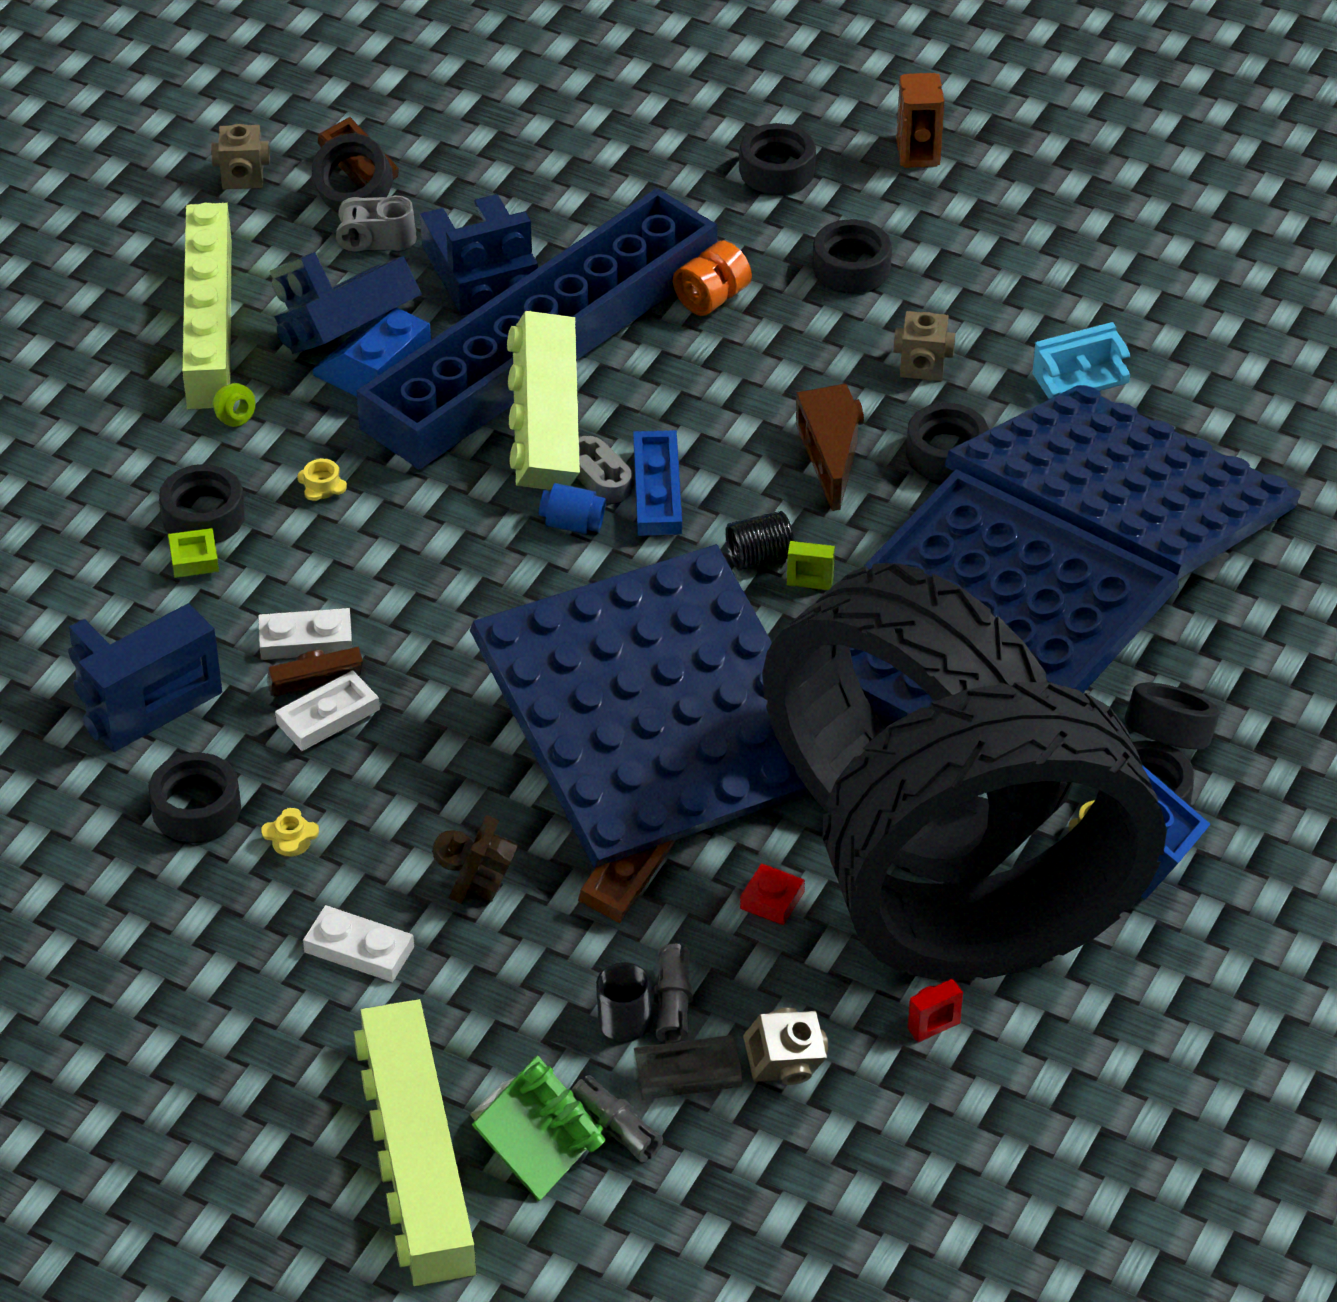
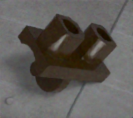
[432,815,518,904]

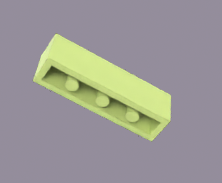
[507,311,580,490]

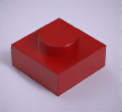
[740,863,805,926]
[907,979,963,1043]

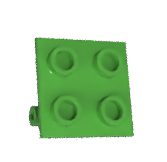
[472,1055,605,1201]

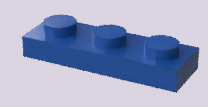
[633,430,682,536]

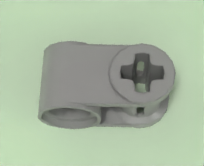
[336,195,417,252]

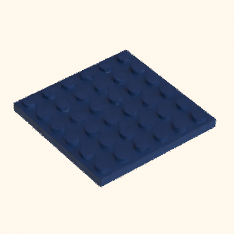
[945,385,1301,580]
[849,469,1179,719]
[469,544,810,869]

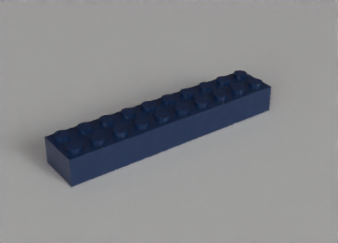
[356,188,717,470]

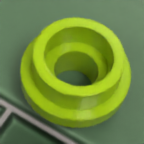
[213,383,256,427]

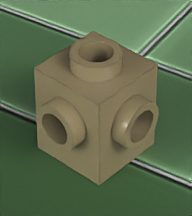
[211,124,270,189]
[893,311,956,381]
[743,1007,828,1085]

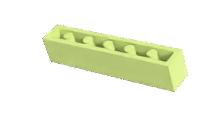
[182,203,232,409]
[353,999,476,1286]

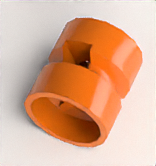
[673,240,752,316]

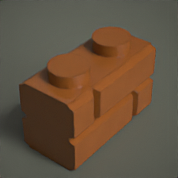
[896,73,944,168]

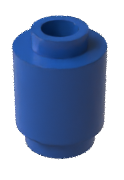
[539,483,606,535]

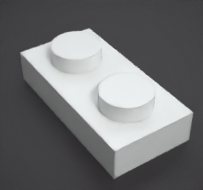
[259,608,352,660]
[275,670,380,751]
[303,905,414,982]

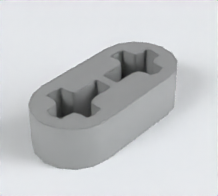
[576,436,632,503]

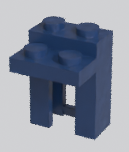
[420,194,538,316]
[269,252,422,354]
[68,603,223,752]

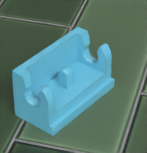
[1032,322,1130,399]

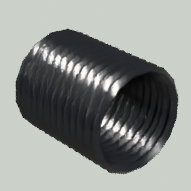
[725,511,795,570]
[596,962,653,1042]

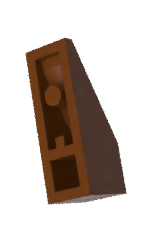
[795,383,864,511]

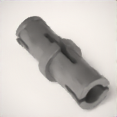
[654,944,693,1044]
[571,1075,663,1162]

